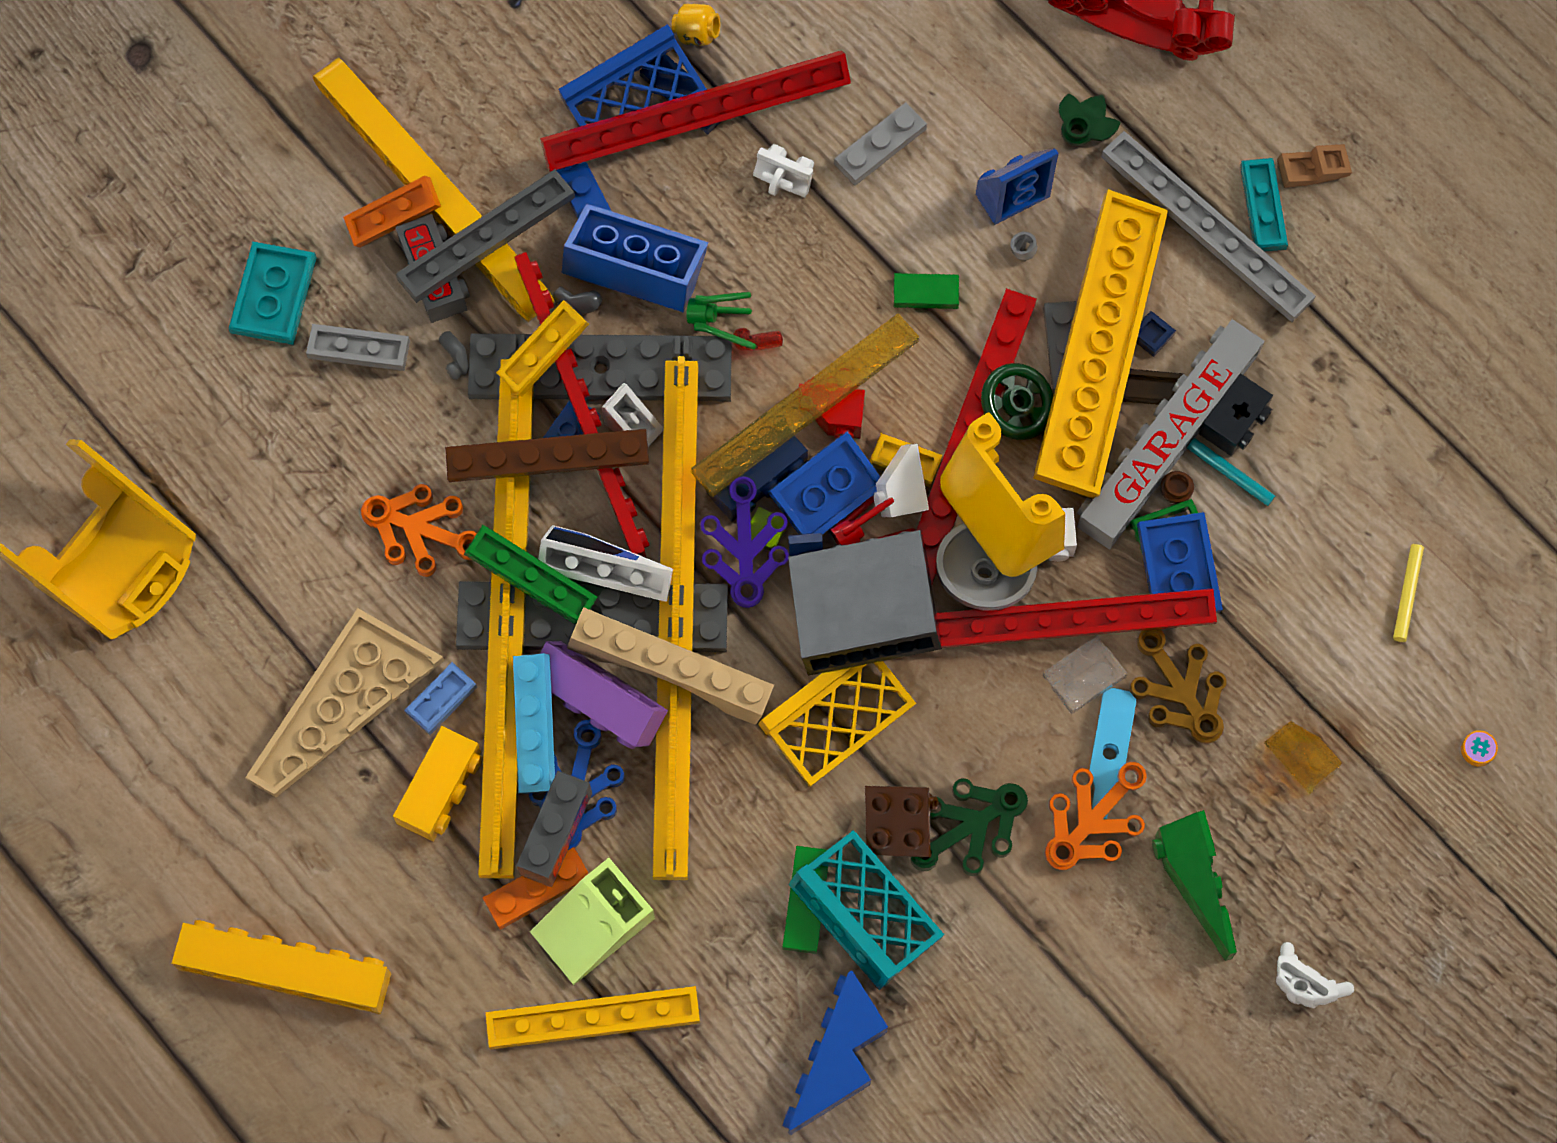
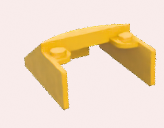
[0,439,196,640]

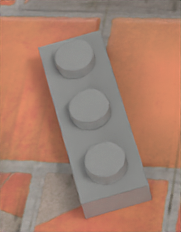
[834,102,927,186]
[306,324,410,371]

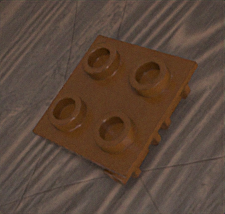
[865,786,938,857]

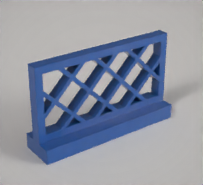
[558,24,707,158]

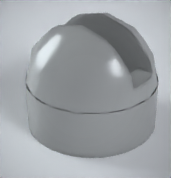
[1010,232,1037,261]

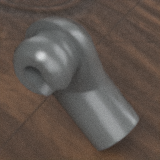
[552,286,602,315]
[439,331,469,380]

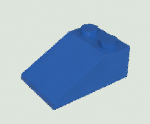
[975,148,1059,225]

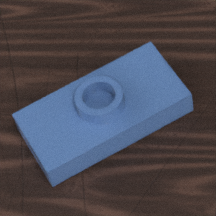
[404,662,477,735]

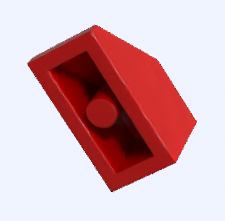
[799,383,865,439]

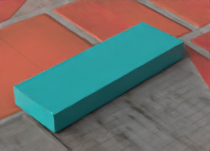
[1240,158,1288,252]

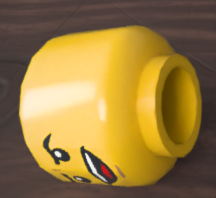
[672,4,721,46]

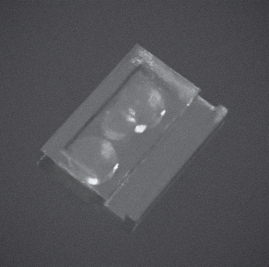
[1042,635,1128,714]

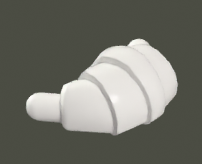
[1276,942,1354,1008]

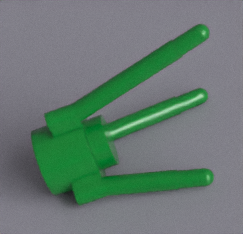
[686,292,756,349]

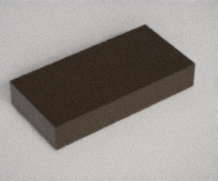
[1122,369,1183,405]

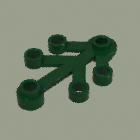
[910,778,1028,876]

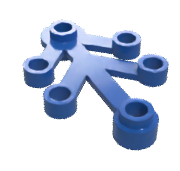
[529,720,624,850]

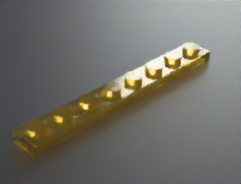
[691,313,919,497]

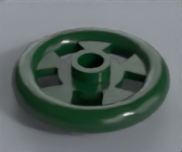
[981,363,1054,440]

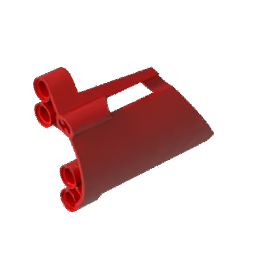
[1048,0,1235,61]

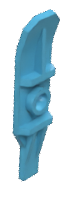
[1089,688,1137,820]

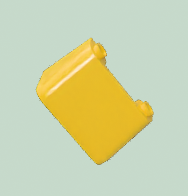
[940,412,1065,577]

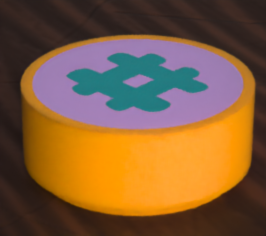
[1461,730,1498,767]

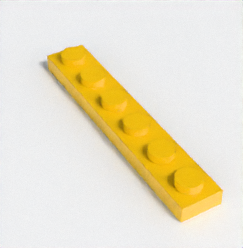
[485,986,700,1050]

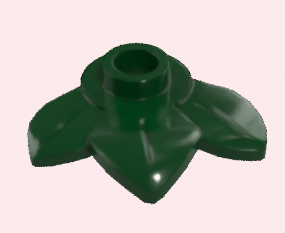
[1058,94,1120,146]

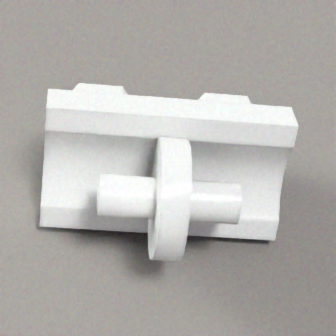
[753,144,814,198]

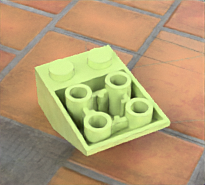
[530,858,655,985]

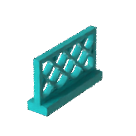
[788,830,945,990]

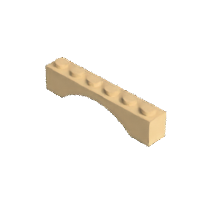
[567,607,774,725]

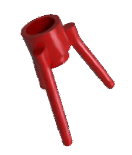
[830,495,916,545]

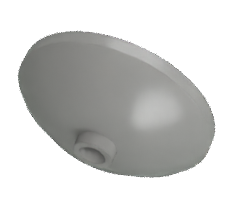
[936,523,1037,611]

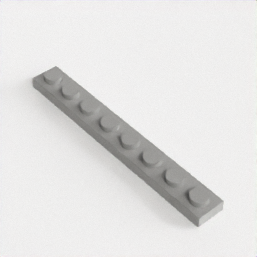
[1101,131,1316,322]

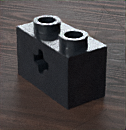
[1199,373,1273,457]

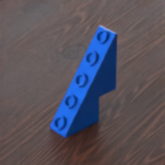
[782,971,888,1135]

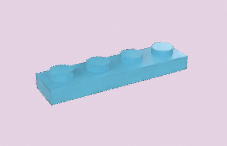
[513,653,555,794]

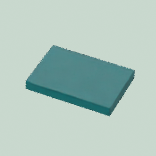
[228,241,317,345]

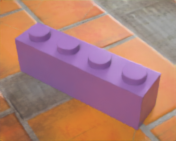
[540,641,668,749]

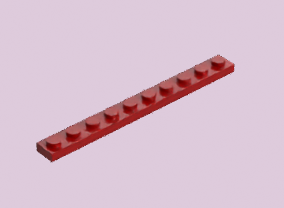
[540,50,851,172]
[514,252,650,558]
[916,288,1037,585]
[936,589,1217,648]

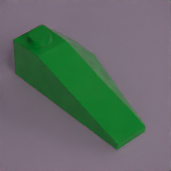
[1152,810,1237,961]

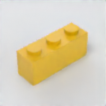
[393,726,483,842]

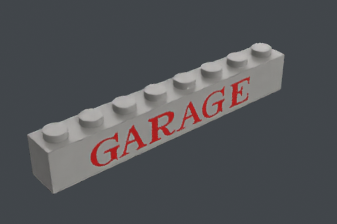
[1077,319,1265,550]

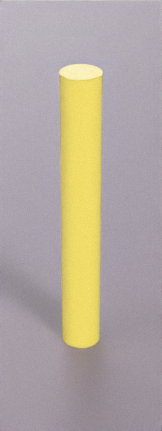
[1393,544,1424,642]

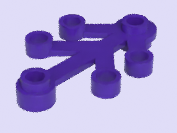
[700,477,789,608]

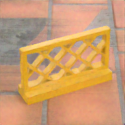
[758,661,917,787]

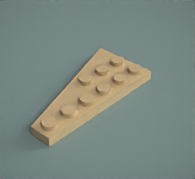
[245,608,444,798]

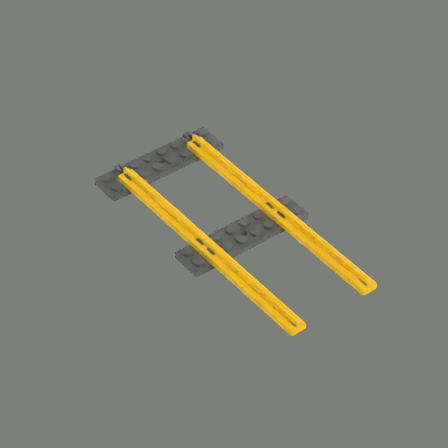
[456,334,732,880]

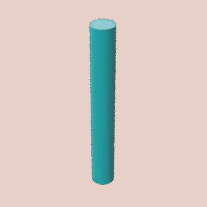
[1187,438,1276,506]

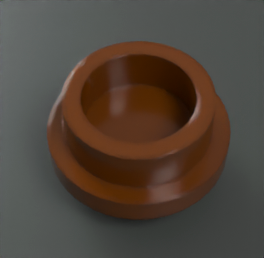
[1160,471,1194,504]

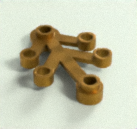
[1129,629,1227,744]

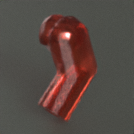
[733,328,783,351]

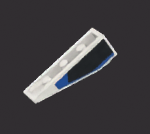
[538,525,673,602]

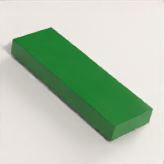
[782,846,828,954]

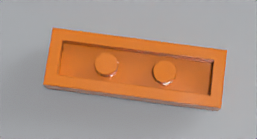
[343,175,441,248]
[483,847,589,930]

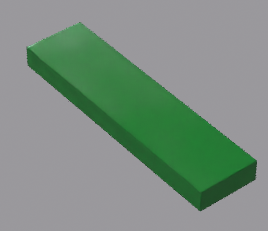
[464,525,597,625]

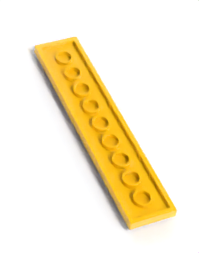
[1033,189,1168,499]

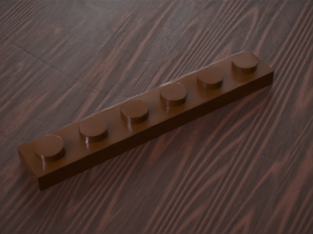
[445,429,649,483]

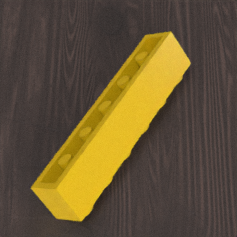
[171,920,391,1014]

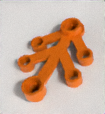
[361,484,477,577]
[1045,762,1147,870]

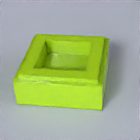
[751,507,788,551]

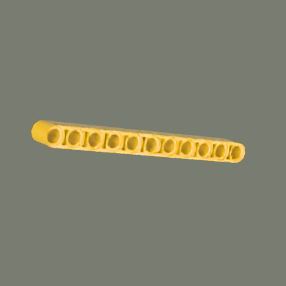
[312,58,554,322]

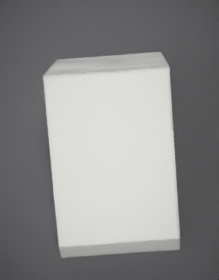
[602,383,664,447]

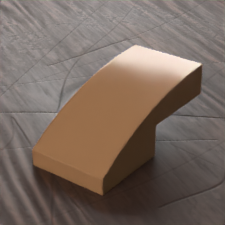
[1277,144,1352,188]

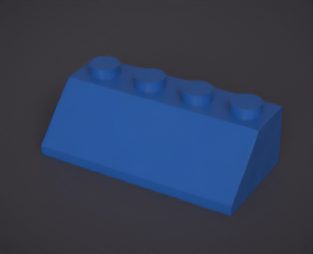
[561,203,708,313]

